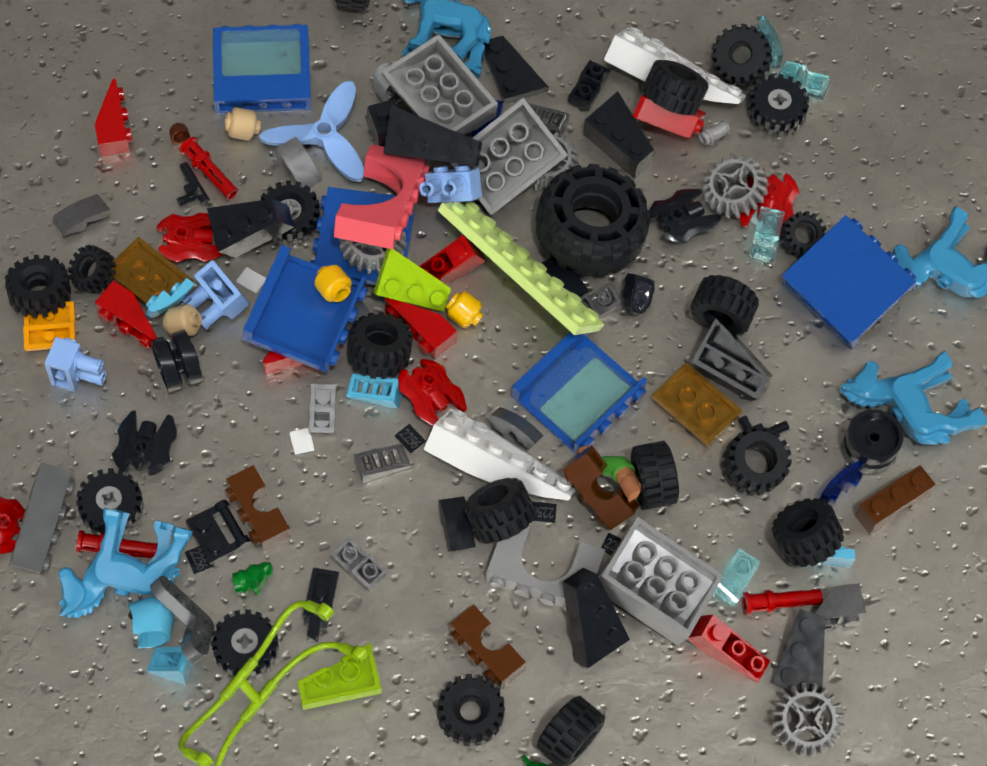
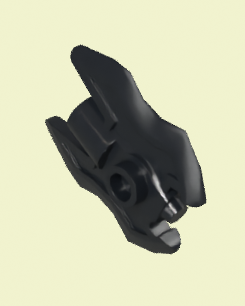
[650,189,721,243]
[111,410,177,475]

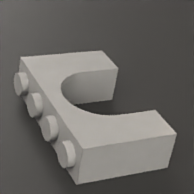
[485,525,605,610]

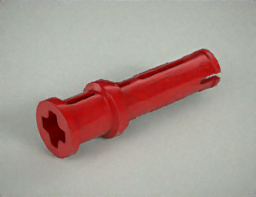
[179,137,239,200]
[76,530,158,559]
[742,588,823,615]

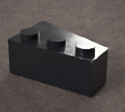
[583,91,654,179]
[207,199,294,258]
[562,567,630,669]

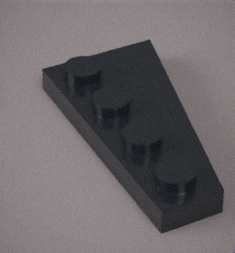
[384,105,482,167]

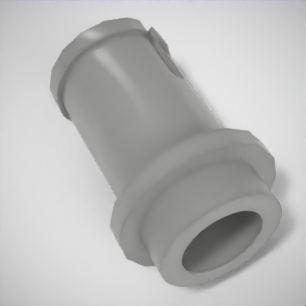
[698,120,730,146]

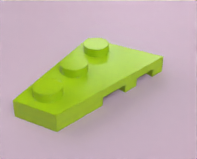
[373,248,451,312]
[297,642,382,710]

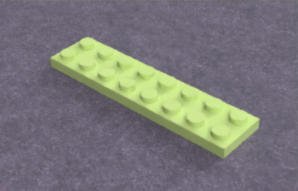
[438,201,605,335]

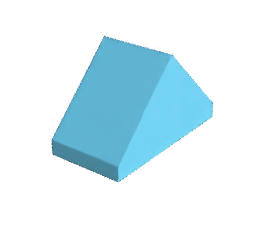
[146,647,194,685]

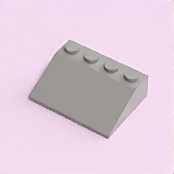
[381,34,498,135]
[451,98,569,216]
[598,517,724,646]

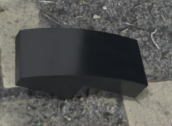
[567,60,611,111]
[542,258,588,297]
[438,496,476,551]

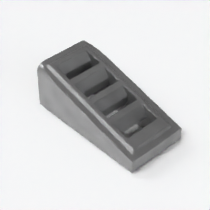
[528,103,570,138]
[354,443,411,483]

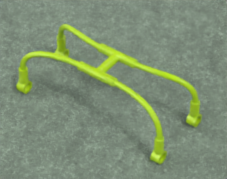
[178,600,369,766]

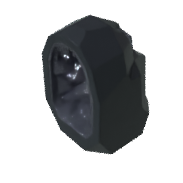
[622,273,655,315]

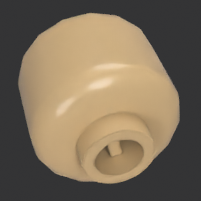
[224,107,261,141]
[163,304,202,337]

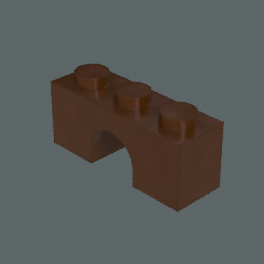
[563,445,639,530]
[225,465,291,552]
[854,465,936,535]
[449,604,526,690]

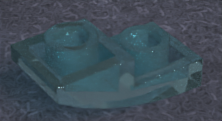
[754,16,783,68]
[777,61,831,100]
[749,206,785,263]
[714,548,761,607]

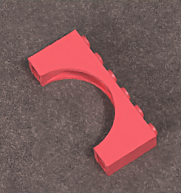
[334,144,430,249]

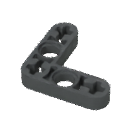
[150,576,214,663]

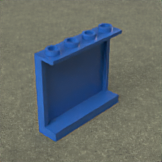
[310,187,415,285]
[782,215,917,349]
[242,245,368,373]

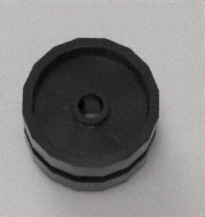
[150,329,203,393]
[842,410,903,474]

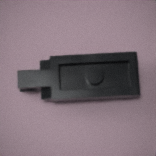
[303,567,339,642]

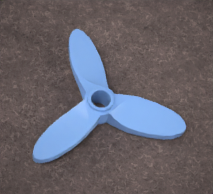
[259,81,364,182]

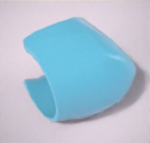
[128,596,175,648]

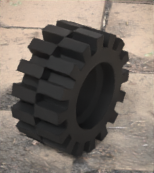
[779,211,827,258]
[68,245,116,293]

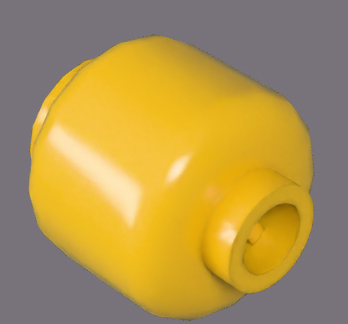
[314,265,352,302]
[445,291,483,328]

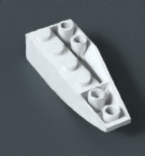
[604,27,746,104]
[423,409,577,501]

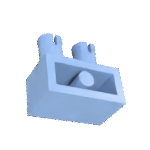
[419,165,482,203]
[182,260,250,330]
[44,337,107,392]

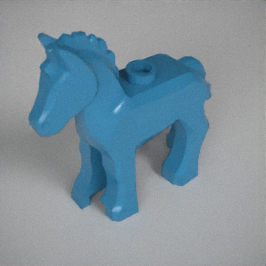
[402,0,492,79]
[892,206,987,298]
[839,351,987,445]
[58,507,193,618]

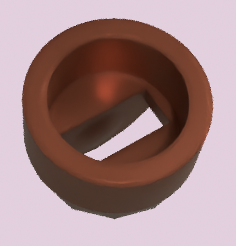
[169,123,190,144]

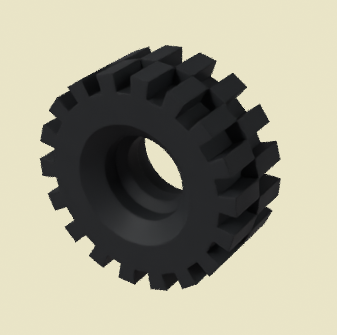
[711,24,773,87]
[5,255,71,318]
[437,674,505,747]

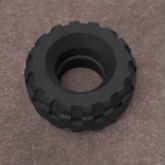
[535,164,650,277]

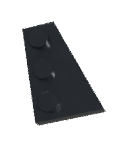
[483,36,549,104]
[772,609,825,701]

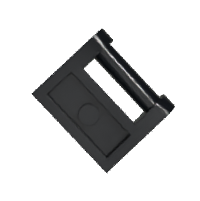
[186,499,252,566]

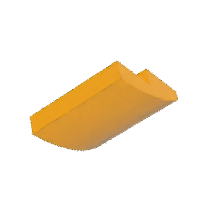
[23,301,76,352]

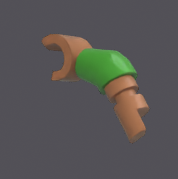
[577,446,641,502]

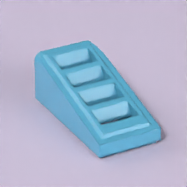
[346,373,402,409]

